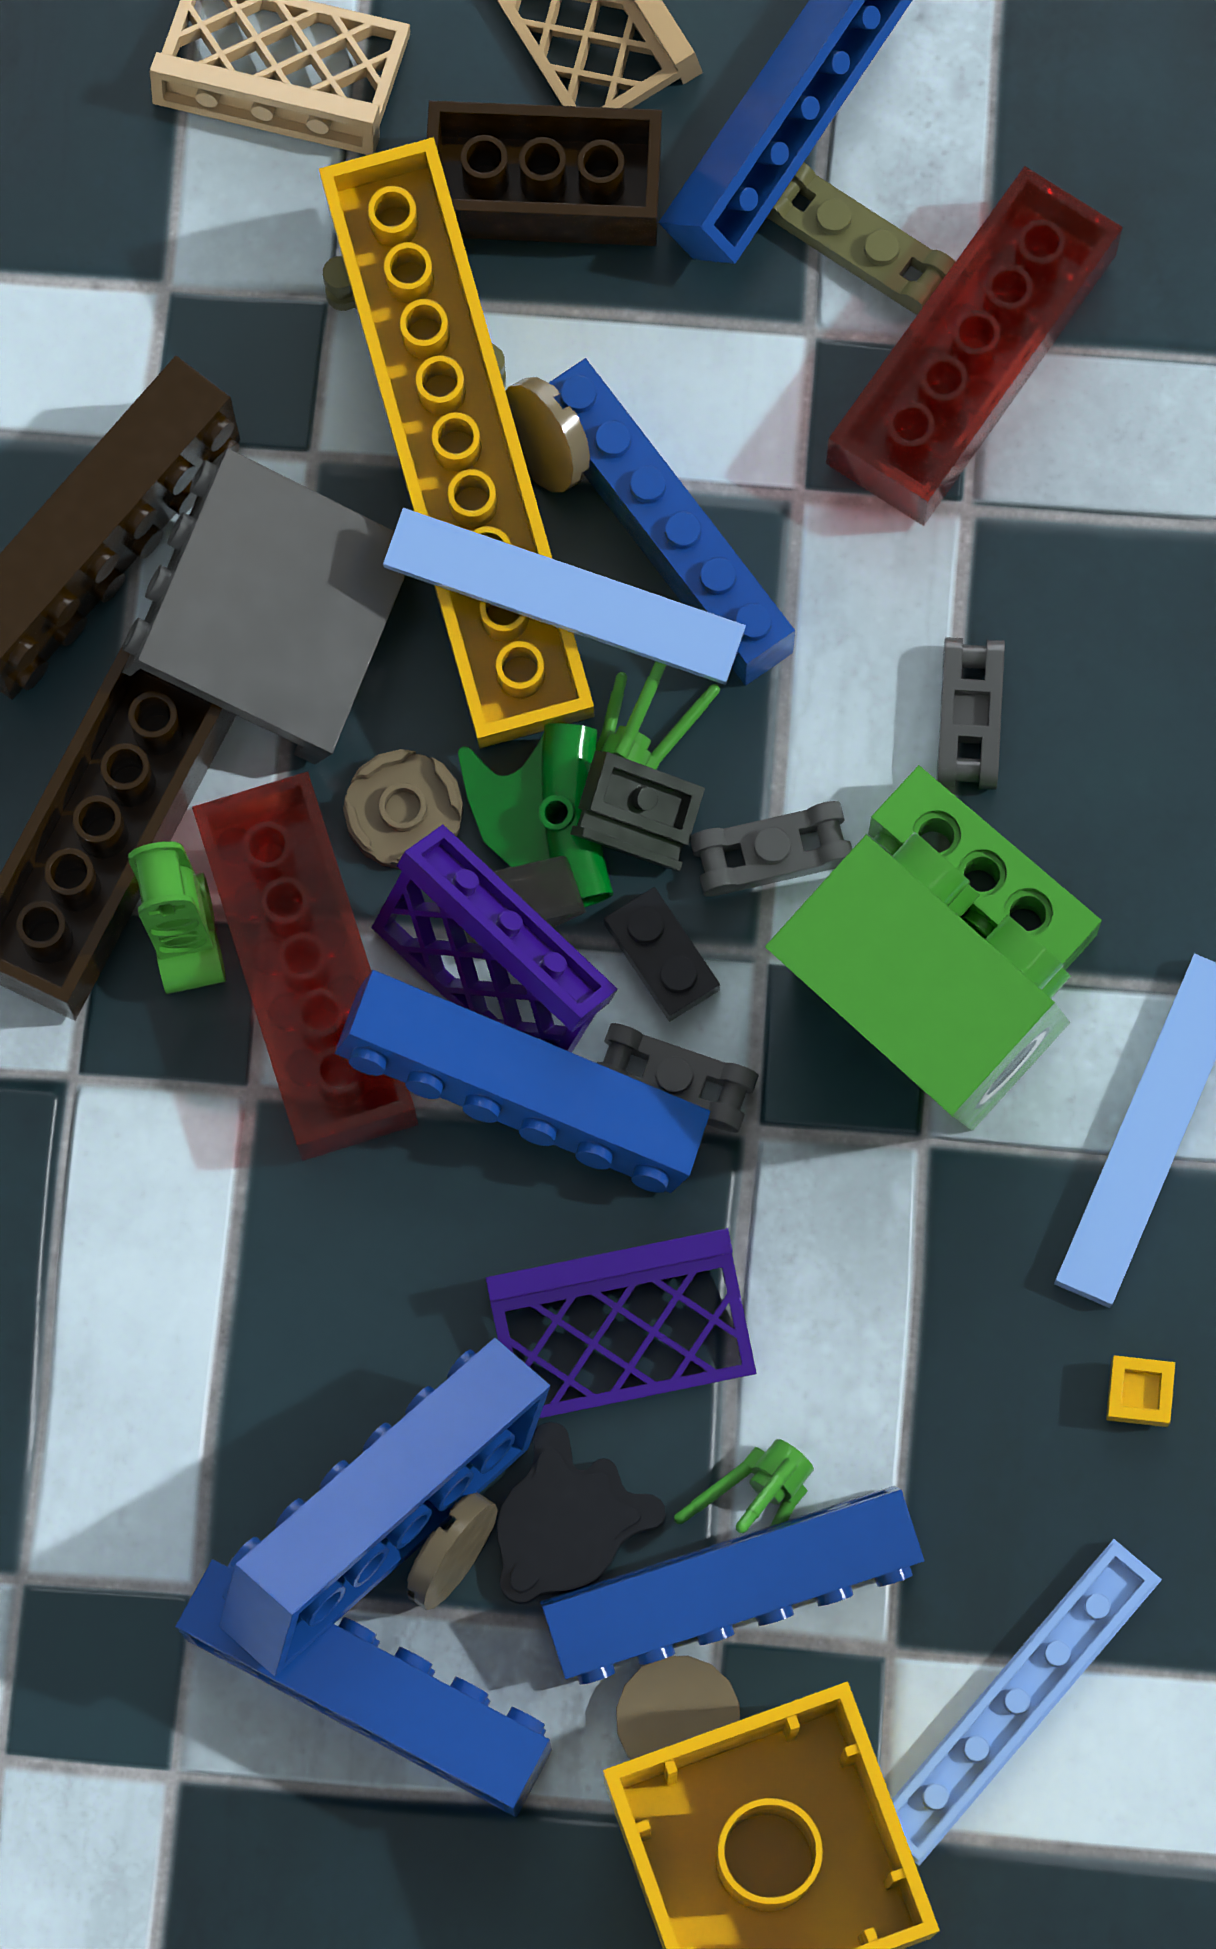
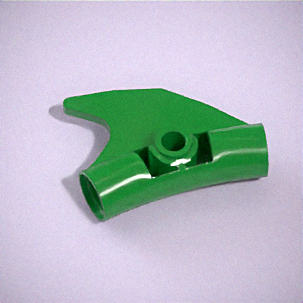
[458,723,613,911]

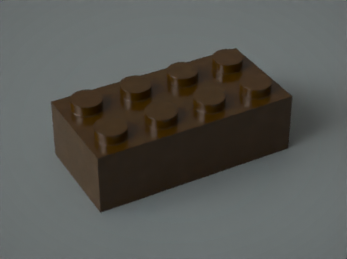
[427,100,662,246]

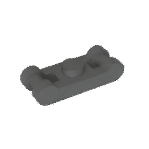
[936,637,1005,790]
[690,801,852,897]
[597,1023,759,1133]

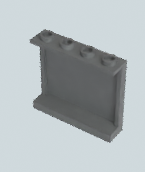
[122,448,405,765]

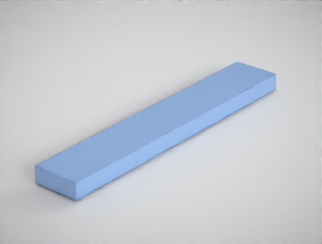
[383,508,746,685]
[1054,953,1216,1308]
[892,1539,1162,1867]

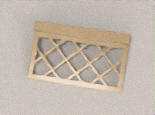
[150,0,410,155]
[497,0,703,108]

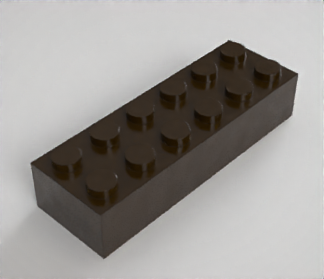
[0,355,240,700]
[0,641,236,1021]

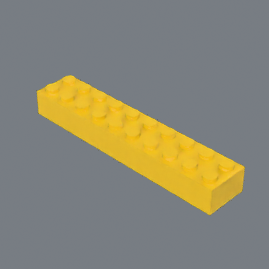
[319,137,594,749]

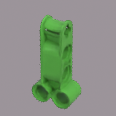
[128,841,226,994]

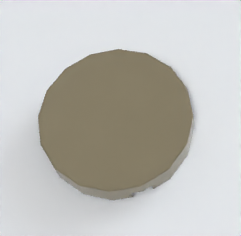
[505,377,590,492]
[343,749,463,868]
[407,1493,498,1610]
[616,1656,740,1760]

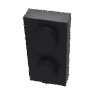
[604,887,720,1022]

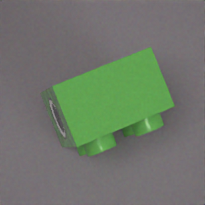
[765,832,1071,1131]

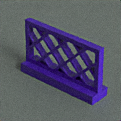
[371,824,618,1053]
[485,1228,757,1418]

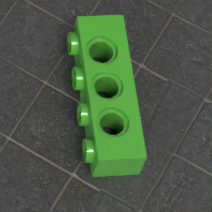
[868,765,1102,970]

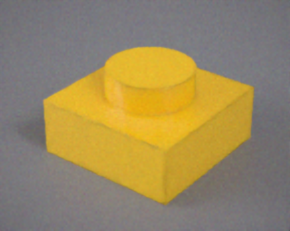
[1106,1355,1175,1427]

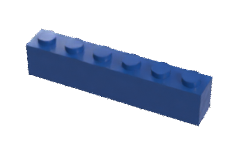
[658,0,912,264]
[549,358,795,686]
[334,970,711,1193]
[540,1486,924,1685]

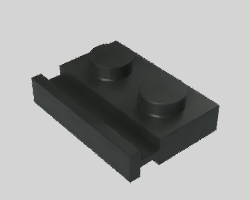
[570,750,705,871]

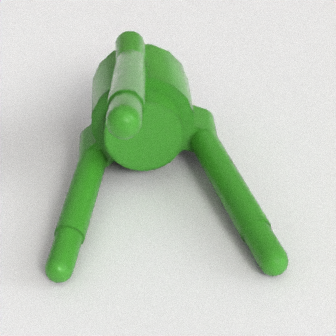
[596,661,720,770]
[674,1439,814,1533]

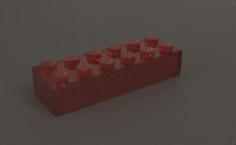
[826,166,1123,526]
[192,771,418,1161]

